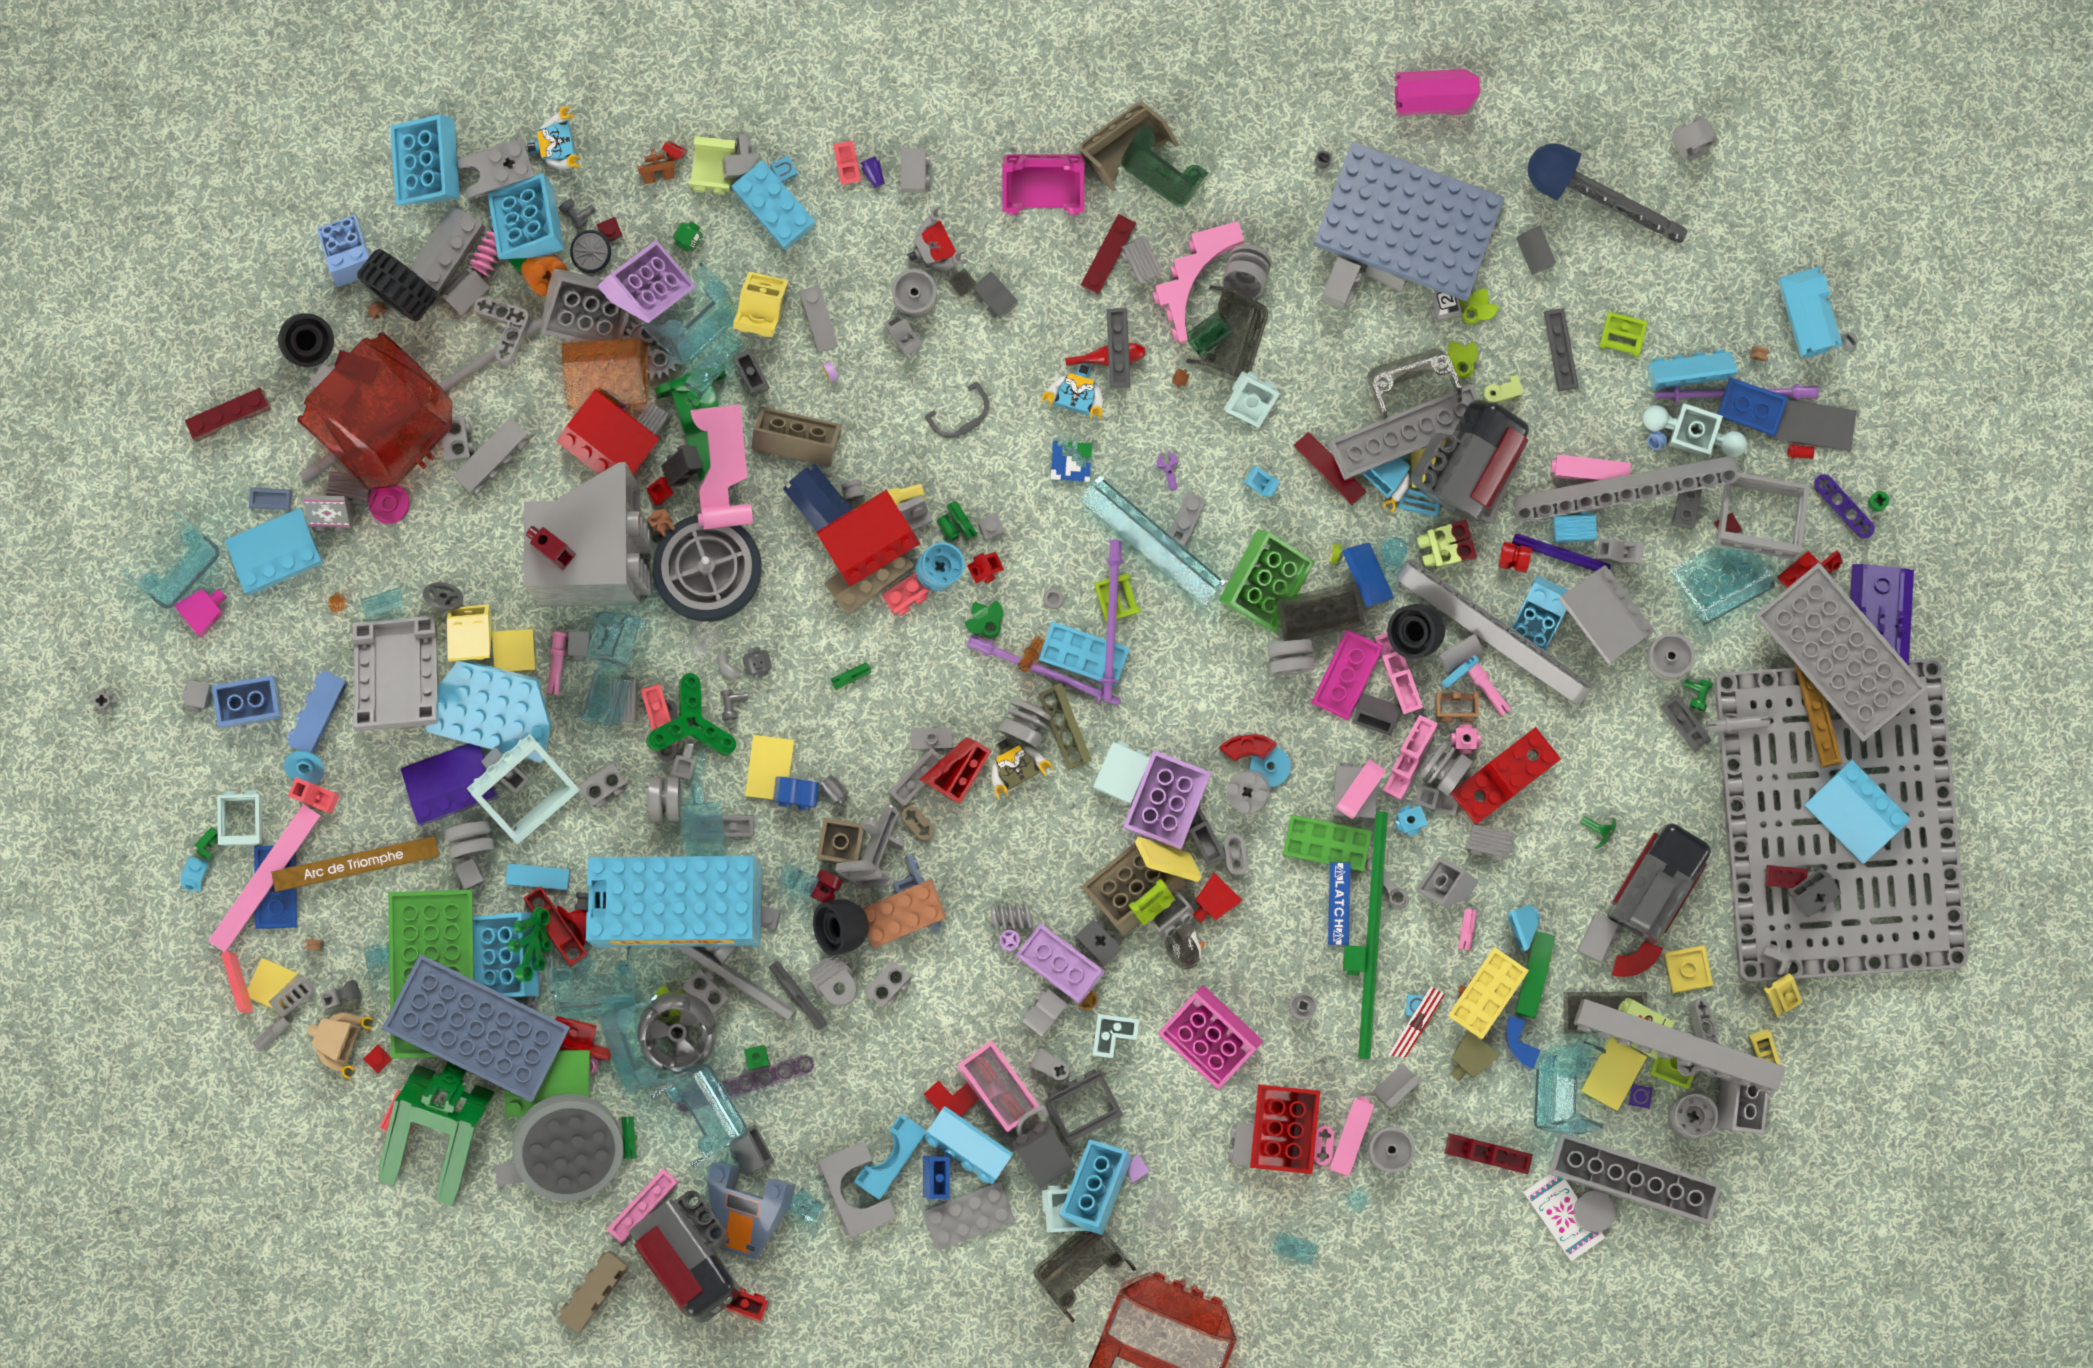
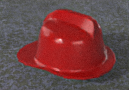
[557,905,587,946]

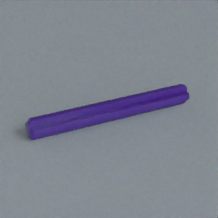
[1512,533,1611,571]

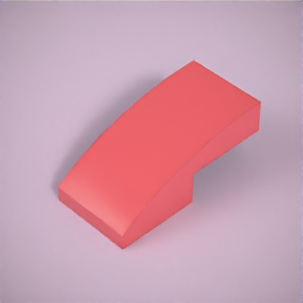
[833,141,861,185]

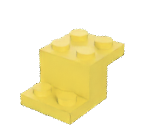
[733,272,789,337]

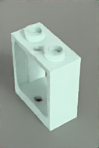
[217,790,263,846]

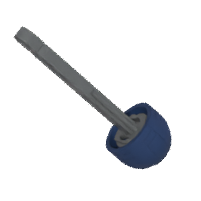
[1527,143,1688,243]

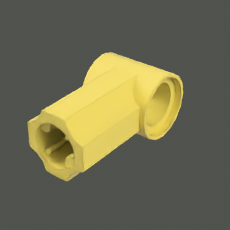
[887,484,926,505]

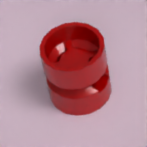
[1498,541,1532,574]

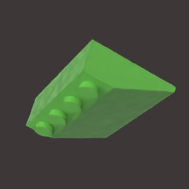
[1218,529,1315,633]
[504,1050,591,1117]

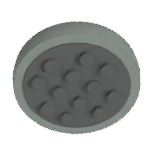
[512,1094,623,1201]

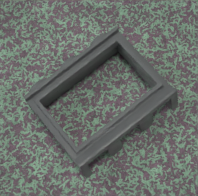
[1045,1069,1123,1144]

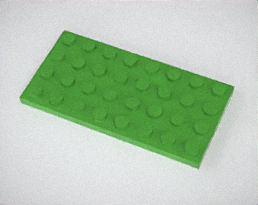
[388,890,474,1059]

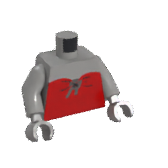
[907,207,968,271]

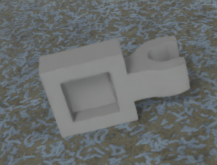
[671,742,696,780]

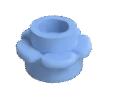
[1647,431,1667,450]

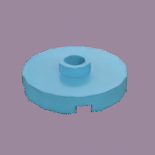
[1250,747,1291,787]

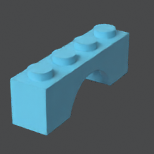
[854,1113,927,1200]

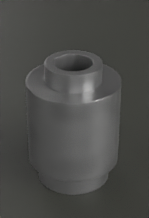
[819,775,849,806]

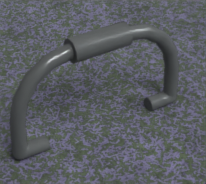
[925,382,989,438]

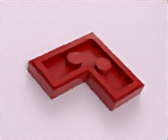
[924,1080,979,1117]

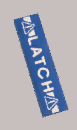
[1328,862,1351,945]

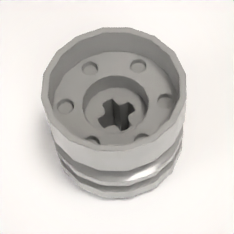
[1222,244,1272,299]
[998,699,1052,749]
[1419,741,1473,796]
[1668,1094,1718,1140]

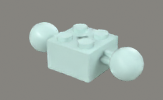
[1643,403,1747,459]

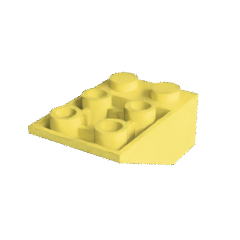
[447,604,492,662]

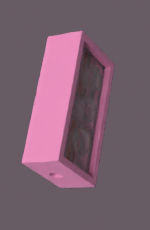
[956,1041,1040,1134]

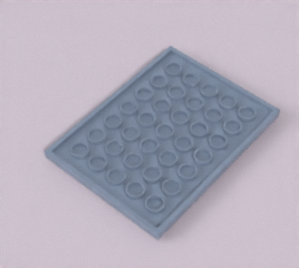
[1313,142,1505,302]

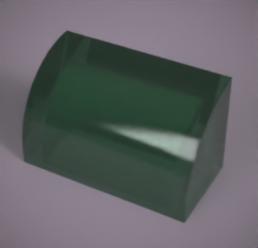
[1187,310,1233,357]

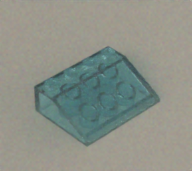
[1670,531,1775,626]

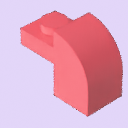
[288,777,340,814]

